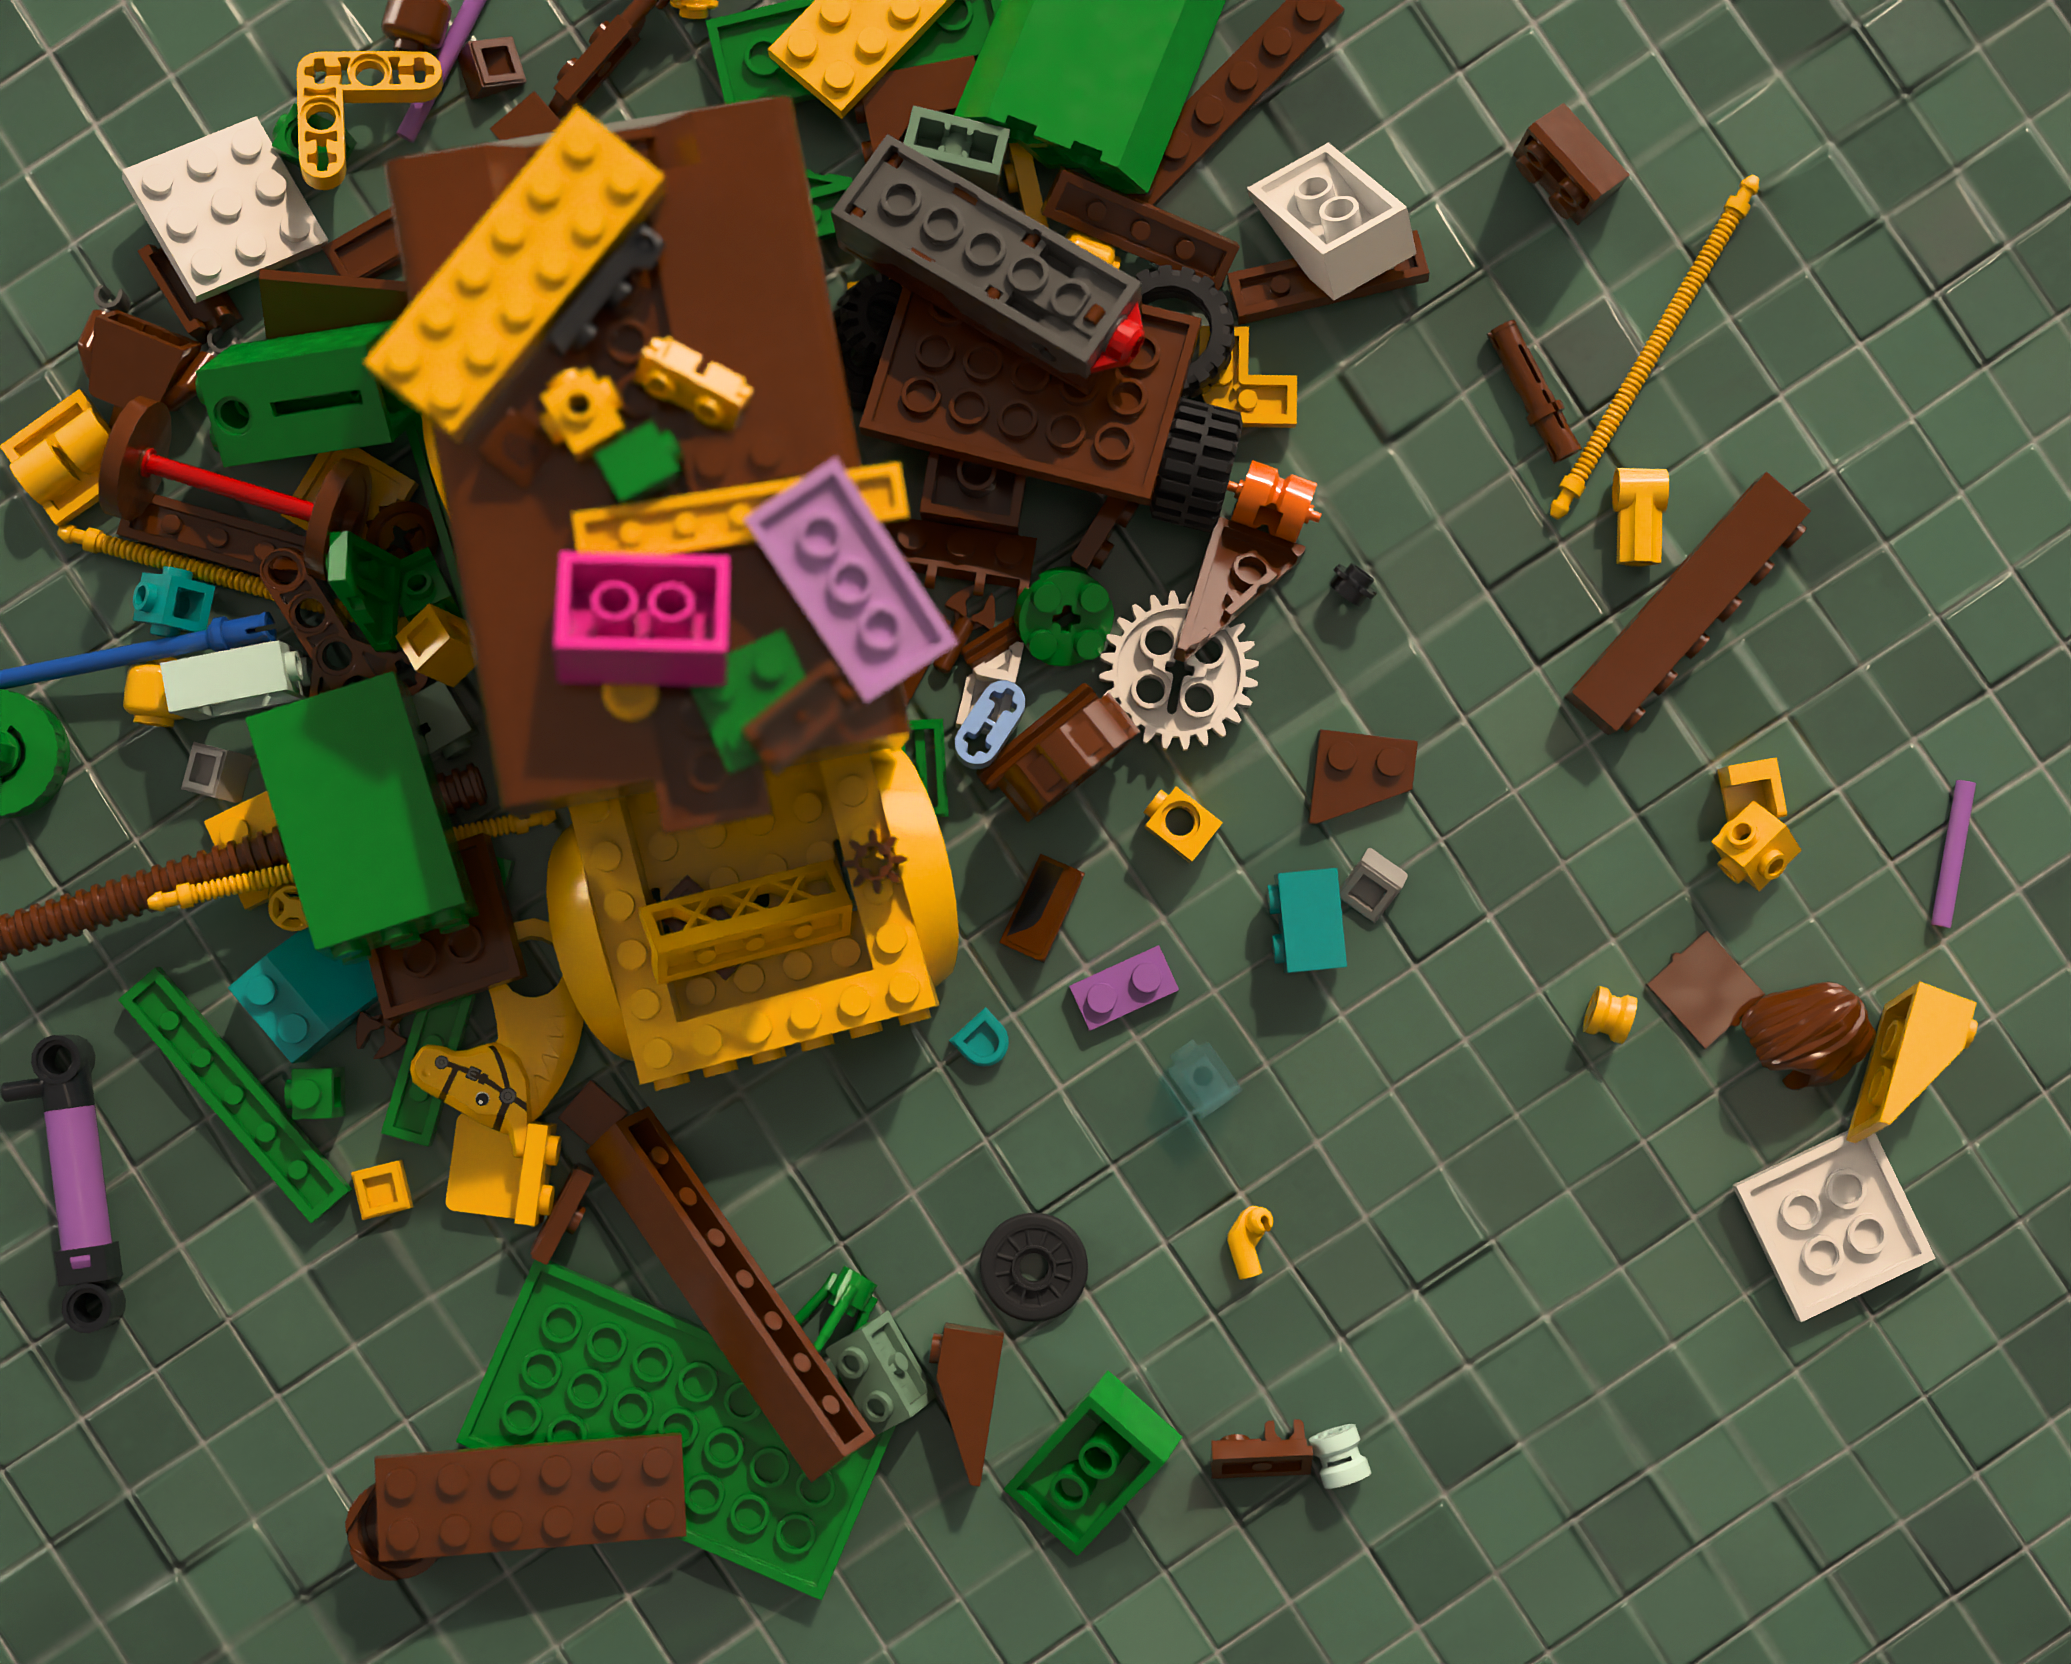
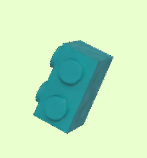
[1267,868,1347,973]

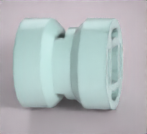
[1308,1424,1371,1489]

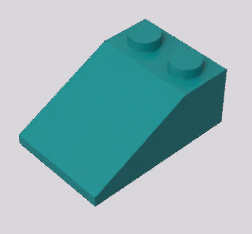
[228,927,379,1064]

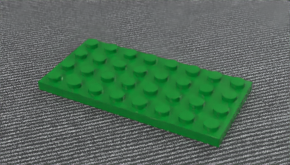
[456,1260,896,1601]

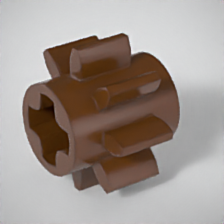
[842,829,908,894]

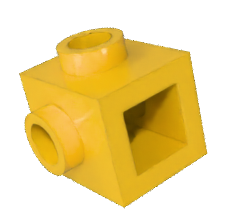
[539,368,626,462]
[1711,800,1802,892]

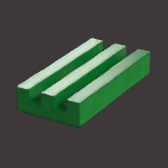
[901,718,949,818]

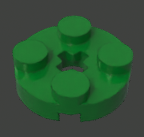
[1014,566,1114,666]

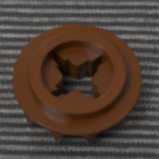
[364,499,439,560]

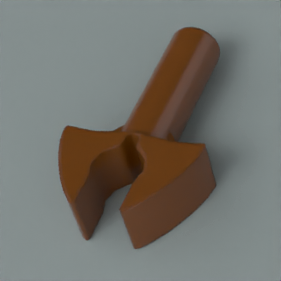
[933,584,996,674]
[356,1012,408,1059]

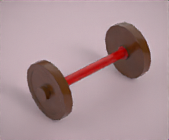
[98,396,372,582]

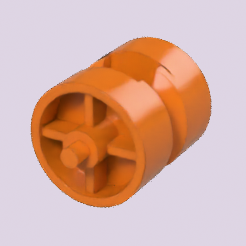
[1227,460,1322,543]

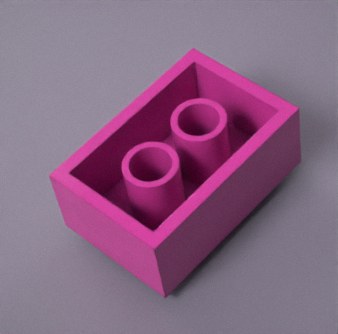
[555,552,730,686]

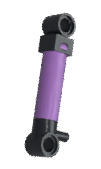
[0,1035,126,1333]

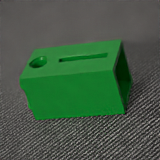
[196,319,422,467]

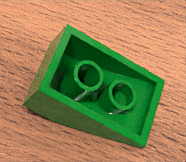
[1003,1370,1183,1556]

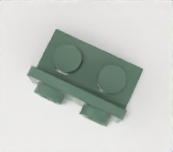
[826,1310,937,1435]

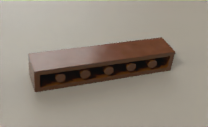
[1564,472,1812,735]

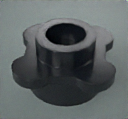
[1329,563,1377,607]

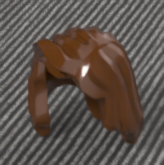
[1741,982,1877,1091]

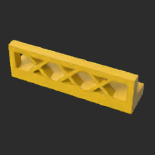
[639,859,853,985]

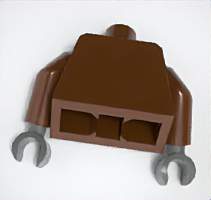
[77,285,239,430]

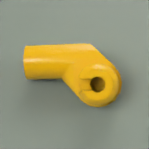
[1227,1206,1274,1280]

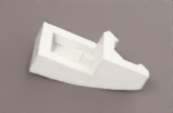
[956,642,1024,735]

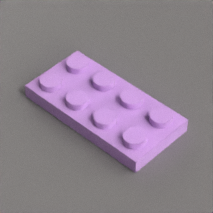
[743,457,958,703]

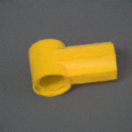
[1612,468,1669,566]

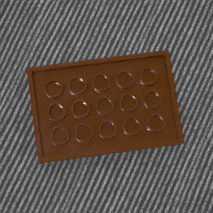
[859,286,1202,506]

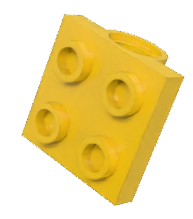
[0,389,111,527]

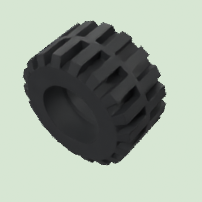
[1150,398,1243,533]

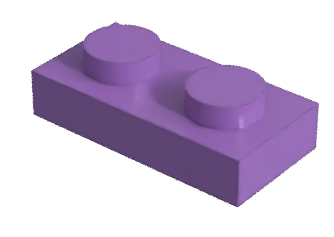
[1069,945,1179,1031]

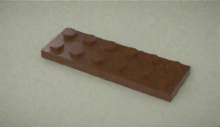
[375,1432,686,1562]

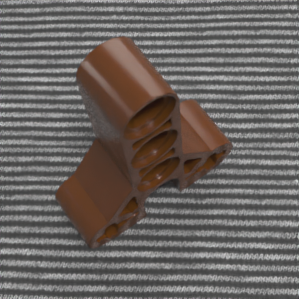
[260,547,431,697]

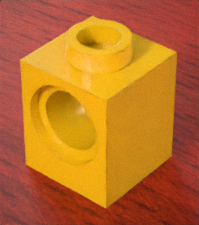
[395,603,476,688]
[1143,786,1223,863]

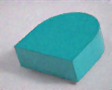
[949,1007,1009,1067]

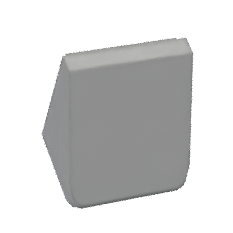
[181,742,252,803]
[1339,848,1408,923]

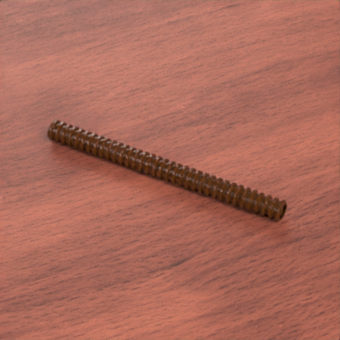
[0,763,488,962]

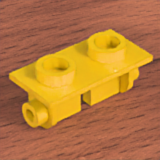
[634,337,753,432]

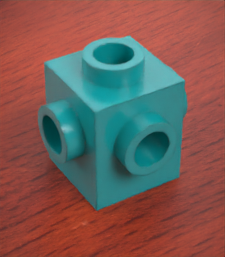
[132,566,215,638]

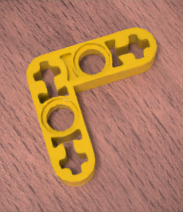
[297,51,443,190]

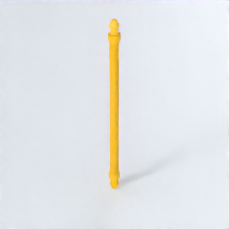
[1550,175,1759,520]
[57,524,409,634]
[147,810,556,912]

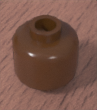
[381,0,452,52]

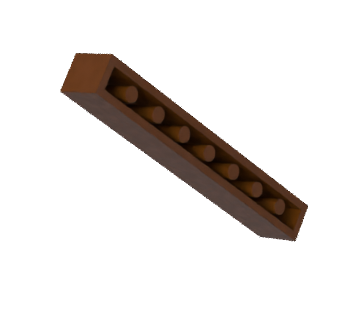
[586,1106,876,1483]

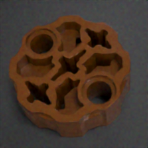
[996,693,1141,823]

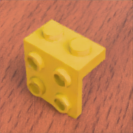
[445,1113,561,1226]

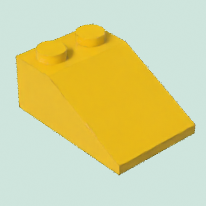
[1846,981,1977,1144]

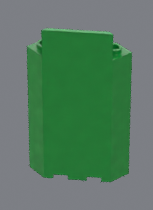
[954,0,1226,194]

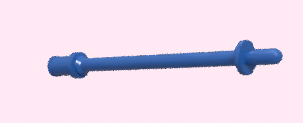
[0,611,277,689]

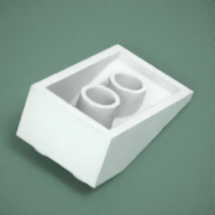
[1247,143,1417,300]

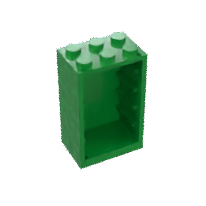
[245,671,480,966]

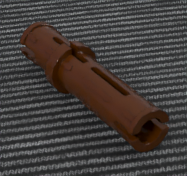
[1486,320,1582,464]

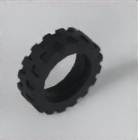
[1136,265,1235,399]

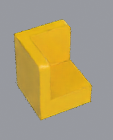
[1717,757,1787,822]

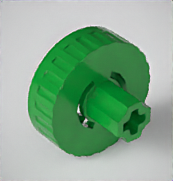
[0,689,70,819]

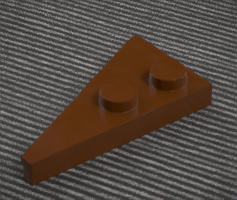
[1173,516,1306,662]

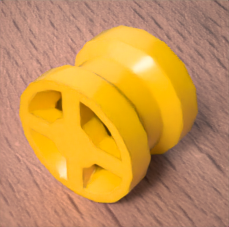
[268,880,308,931]
[1583,986,1638,1044]

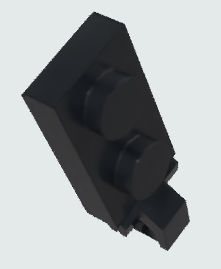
[546,223,666,359]

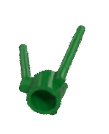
[794,1265,878,1388]

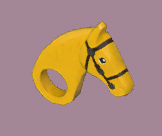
[410,918,584,1158]

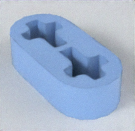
[955,680,1025,769]

